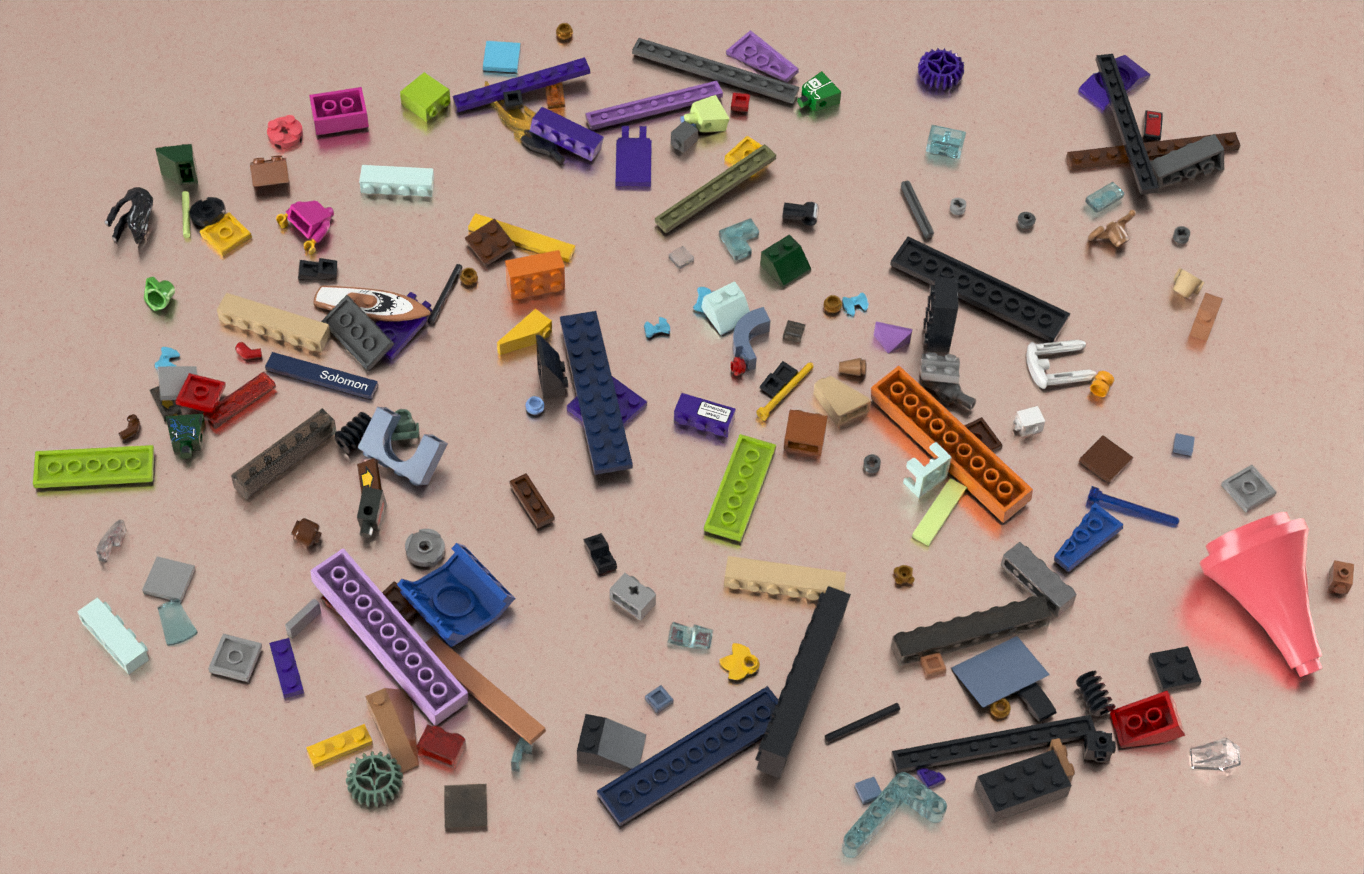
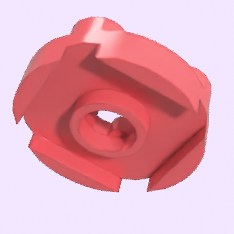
[267,115,303,148]

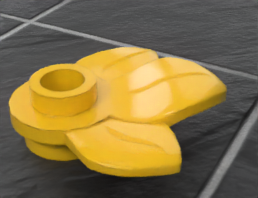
[719,643,760,680]

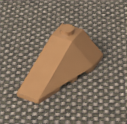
[365,688,419,773]

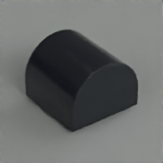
[503,90,523,111]

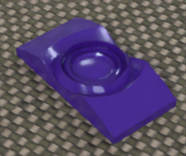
[1078,55,1151,111]

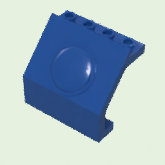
[397,543,516,647]

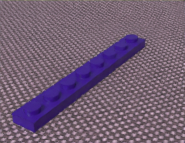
[452,57,591,112]

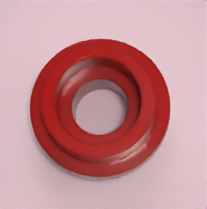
[730,357,746,376]

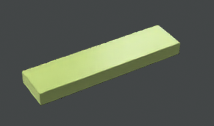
[912,478,967,546]

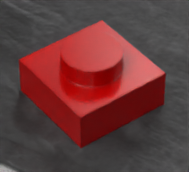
[731,93,750,112]

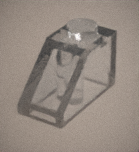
[1190,738,1241,771]

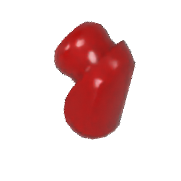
[235,342,262,360]

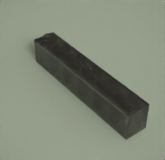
[231,408,337,500]

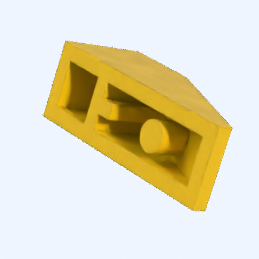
[497,309,552,355]

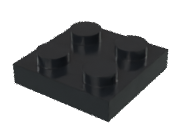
[1149,646,1202,692]

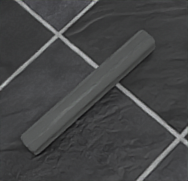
[901,180,934,239]

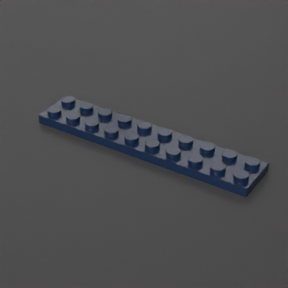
[560,311,633,475]
[597,686,779,826]

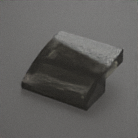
[444,784,488,828]

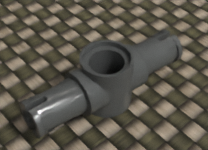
[922,380,976,410]

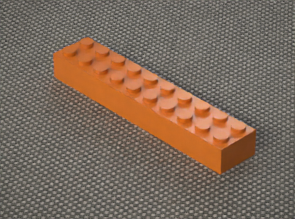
[871,366,1033,523]

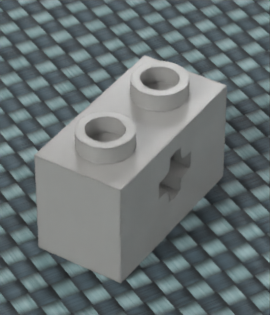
[610,573,656,620]

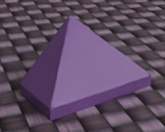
[874,321,913,354]

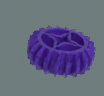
[918,48,964,90]

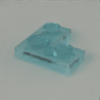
[719,218,759,261]

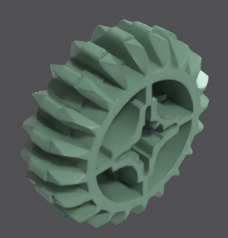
[346,751,403,807]

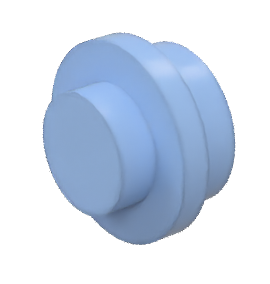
[525,396,545,415]

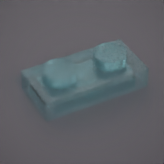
[1085,182,1124,213]

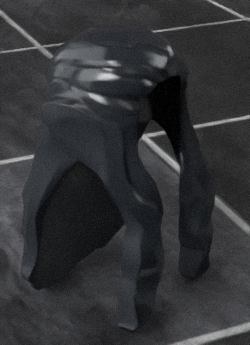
[105,187,153,244]

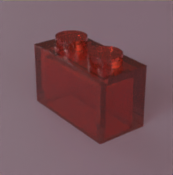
[417,724,466,769]

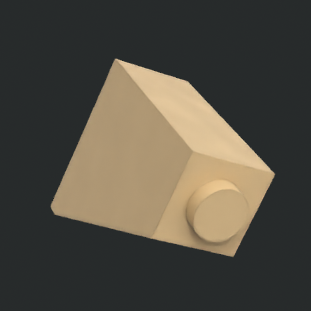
[813,376,871,427]

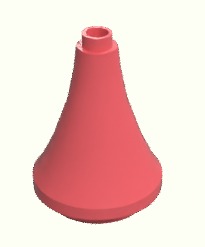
[1199,512,1323,678]

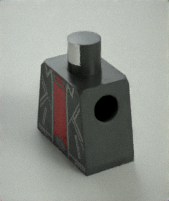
[357,487,387,538]

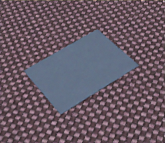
[951,636,1050,707]

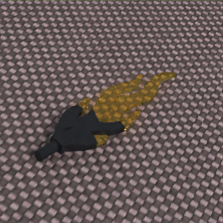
[485,81,565,163]

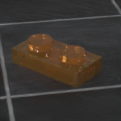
[545,82,565,109]

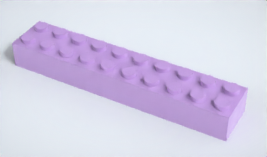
[310,548,468,726]

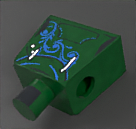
[166,414,206,459]

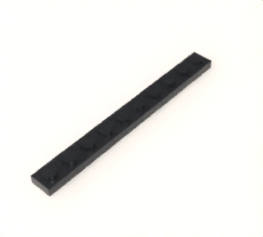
[1095,54,1159,195]
[891,715,1096,773]

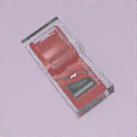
[96,519,127,562]

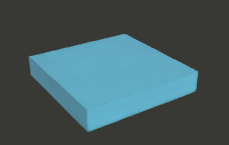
[483,41,521,73]

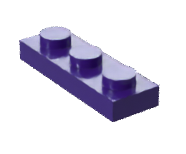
[269,638,304,699]

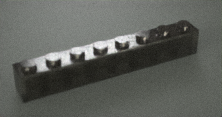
[891,595,1052,666]

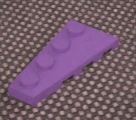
[726,30,799,83]

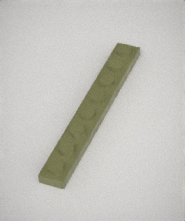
[655,144,776,233]

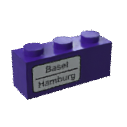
[674,393,736,437]

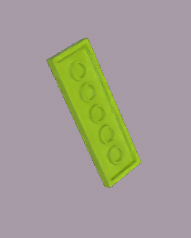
[704,434,776,542]
[33,445,154,488]

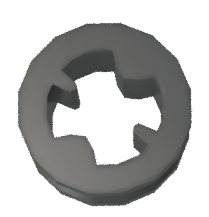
[1173,226,1190,244]
[863,454,881,473]

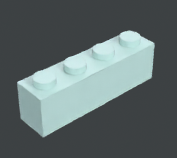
[359,165,434,197]
[77,597,149,674]

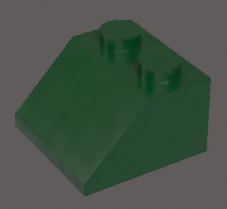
[760,234,811,288]

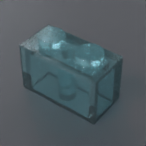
[926,125,966,159]

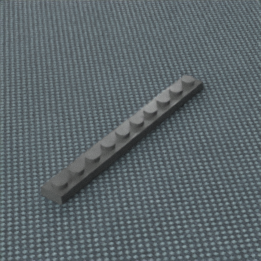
[632,38,800,104]

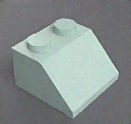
[701,281,750,336]

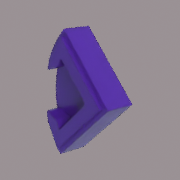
[917,768,946,790]

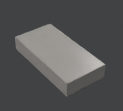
[285,599,321,639]

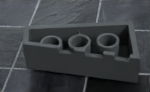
[1150,134,1225,187]

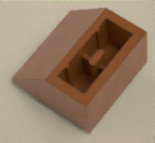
[250,155,289,187]
[784,409,828,456]

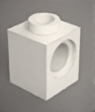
[1013,406,1045,437]

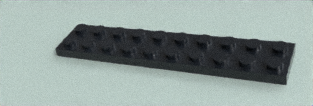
[890,236,1071,342]

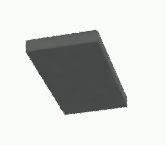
[321,295,394,371]

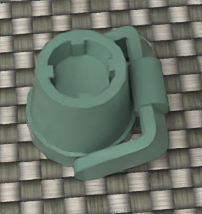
[391,409,420,441]

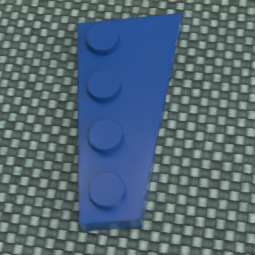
[1054,502,1123,572]

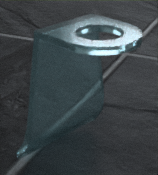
[157,599,198,645]

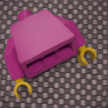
[276,200,334,255]

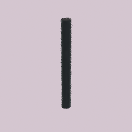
[427,264,463,324]
[825,703,900,743]

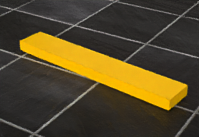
[468,213,575,263]

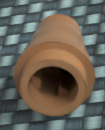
[839,358,867,376]

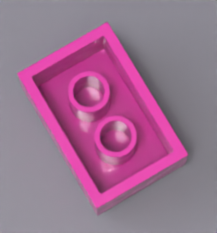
[309,87,369,135]

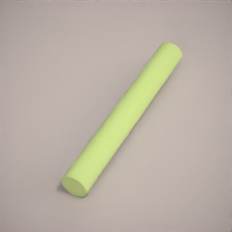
[182,191,190,238]

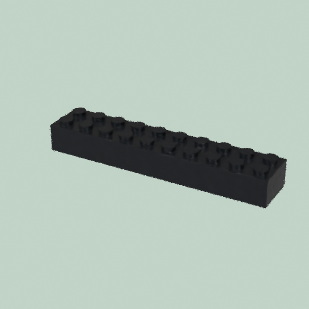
[755,586,851,778]

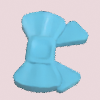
[693,287,714,313]
[842,293,869,316]
[644,317,670,338]
[154,347,180,369]

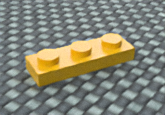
[306,724,373,768]

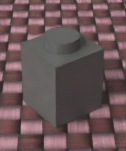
[670,121,698,153]

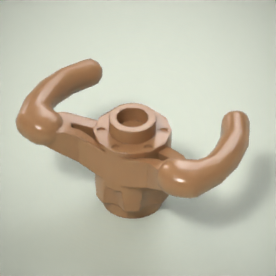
[1088,210,1136,248]

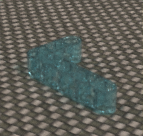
[842,772,947,858]

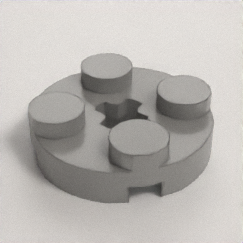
[405,529,445,567]

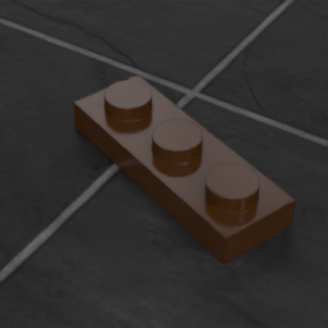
[509,473,555,529]

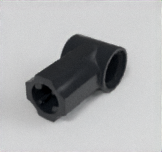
[782,202,819,226]

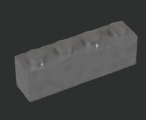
[1001,542,1077,617]

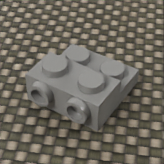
[920,352,960,384]

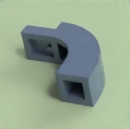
[732,307,771,370]

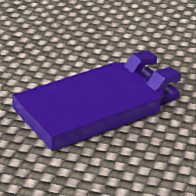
[615,126,652,187]
[376,292,432,361]

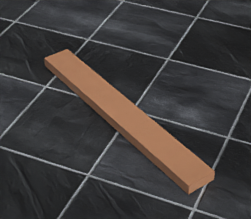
[425,635,546,745]

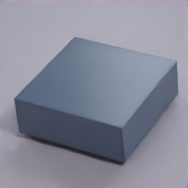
[1173,433,1195,456]
[645,685,674,714]
[855,777,883,804]

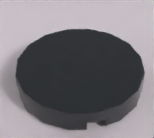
[189,197,226,226]

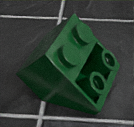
[155,144,198,185]

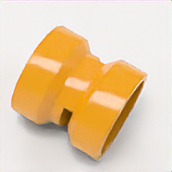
[1090,371,1115,397]

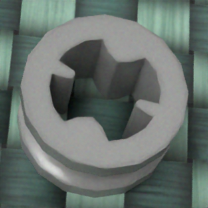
[950,198,966,215]

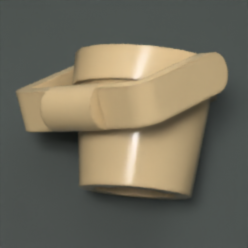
[1173,267,1205,298]

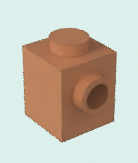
[1328,560,1354,594]

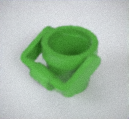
[144,277,175,311]

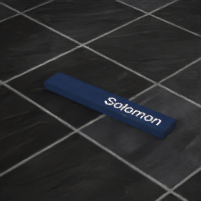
[265,352,378,400]

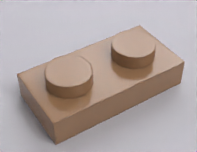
[1049,738,1075,783]

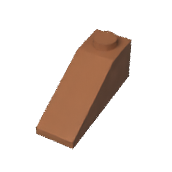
[1190,293,1223,341]

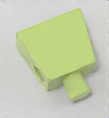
[684,95,730,132]

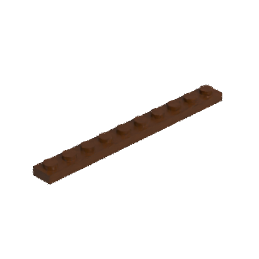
[1066,132,1241,170]

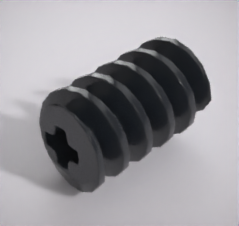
[334,412,372,453]
[1076,670,1116,716]

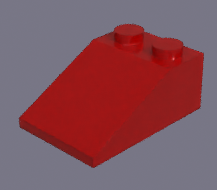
[1110,690,1186,748]

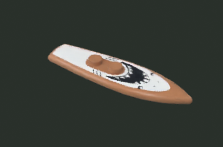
[313,286,431,322]

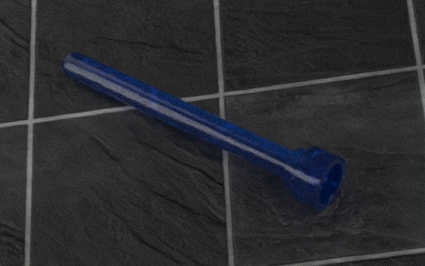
[1087,486,1180,525]

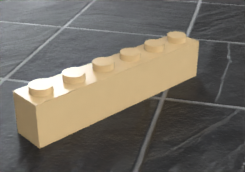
[217,293,331,352]
[724,556,846,600]

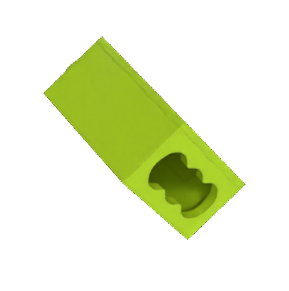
[400,72,451,122]

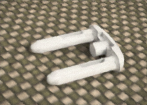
[1026,339,1097,389]

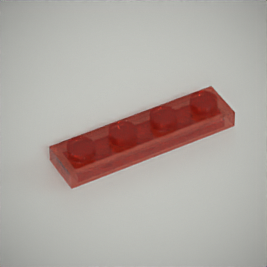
[202,371,276,429]

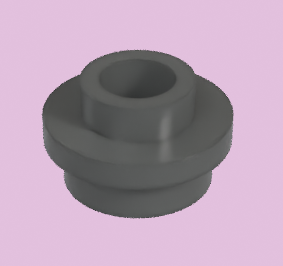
[1017,212,1036,229]

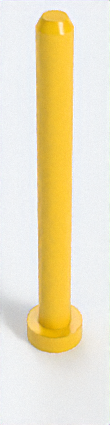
[756,362,814,420]

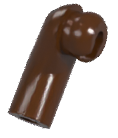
[118,414,140,441]

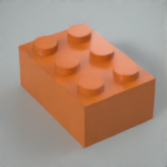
[505,250,565,300]

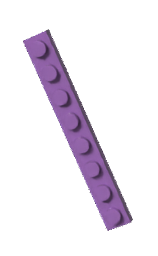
[585,81,723,130]

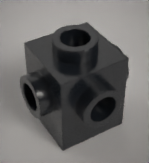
[1084,731,1116,762]

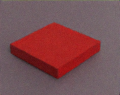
[176,373,226,414]

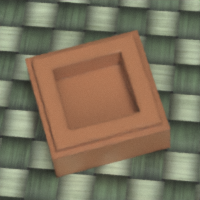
[920,652,947,678]

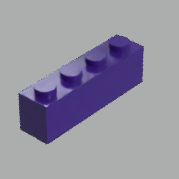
[530,107,604,161]

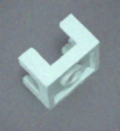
[903,442,952,498]

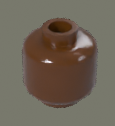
[291,518,322,547]

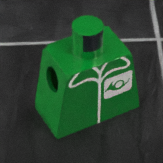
[797,71,841,112]

